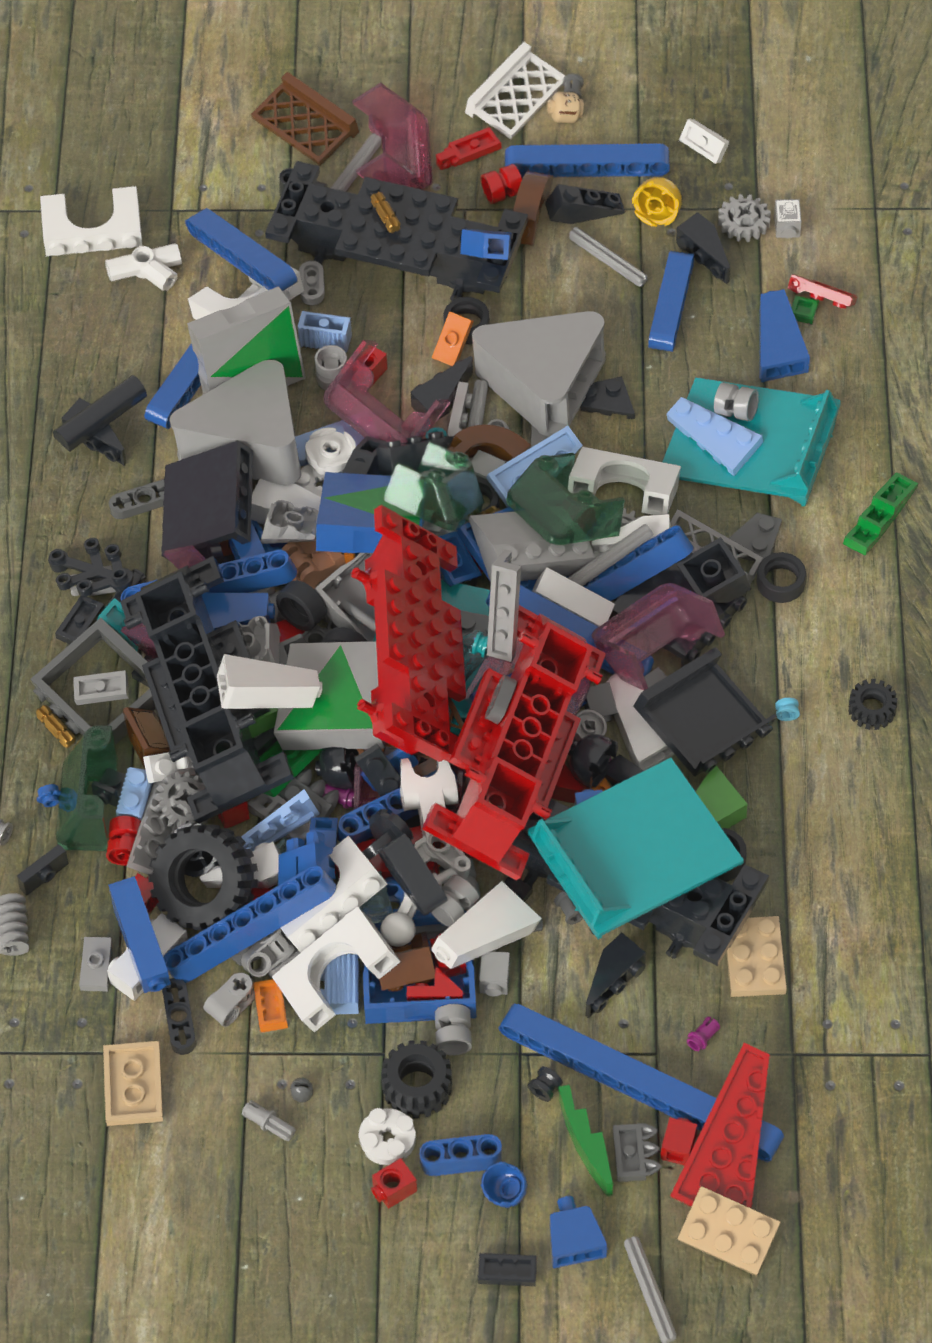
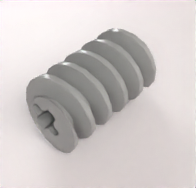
[0,893,29,956]

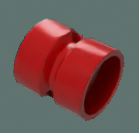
[480,164,522,204]
[106,816,141,866]

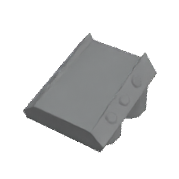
[261,500,319,544]
[238,616,281,664]

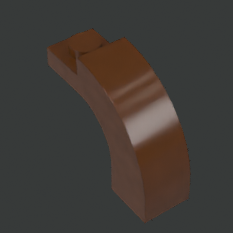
[513,171,553,246]
[441,425,532,475]

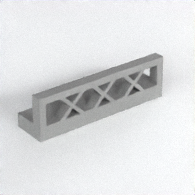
[671,509,764,584]
[487,549,521,662]

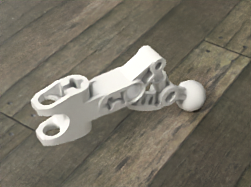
[380,758,471,947]

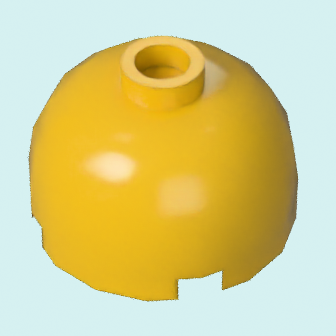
[632,177,682,227]

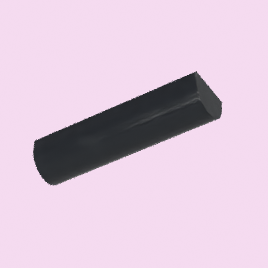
[53,375,147,452]

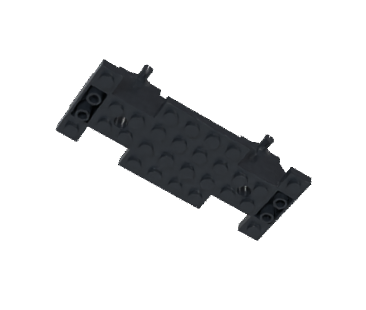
[265,161,528,301]
[120,556,295,823]
[512,799,769,966]

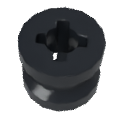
[528,1066,563,1102]

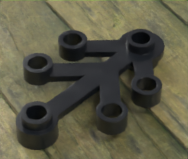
[48,538,134,597]

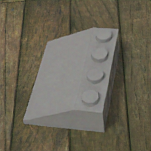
[469,507,595,582]

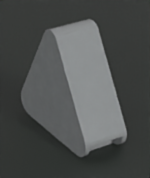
[472,311,606,436]
[170,360,301,485]

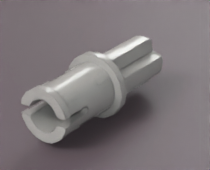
[242,1100,296,1141]

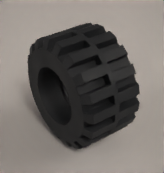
[381,1040,452,1118]

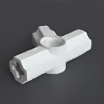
[105,243,182,291]

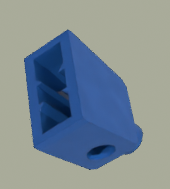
[550,1196,607,1269]

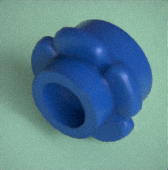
[37,784,62,807]

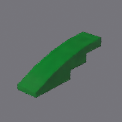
[843,472,918,555]
[559,1085,613,1196]

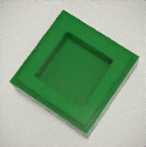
[791,295,819,325]

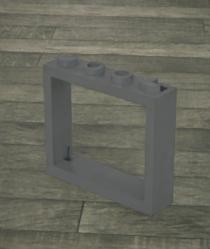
[31,618,156,755]

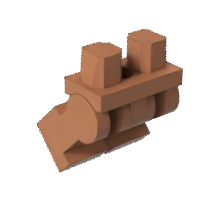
[281,537,345,589]

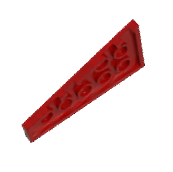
[670,1043,770,1208]

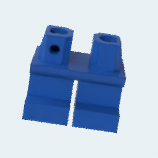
[278,831,335,886]

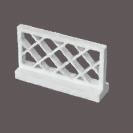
[465,42,565,139]

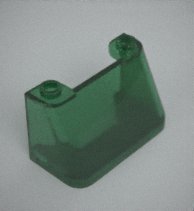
[56,725,118,851]

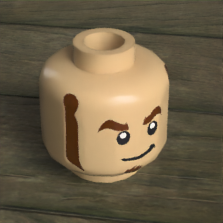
[547,92,584,123]

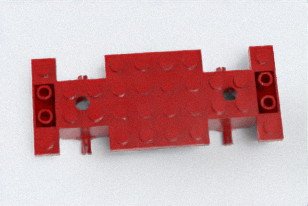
[351,505,466,769]
[422,605,606,880]

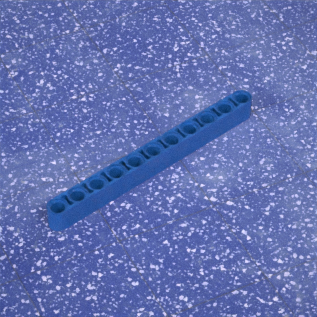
[499,1004,784,1161]

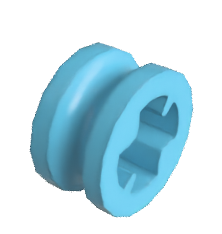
[775,698,800,721]

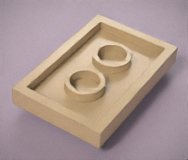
[726,916,786,997]
[103,1041,163,1126]
[678,1186,780,1276]

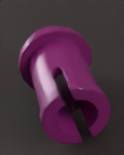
[322,784,358,809]
[687,1016,720,1052]

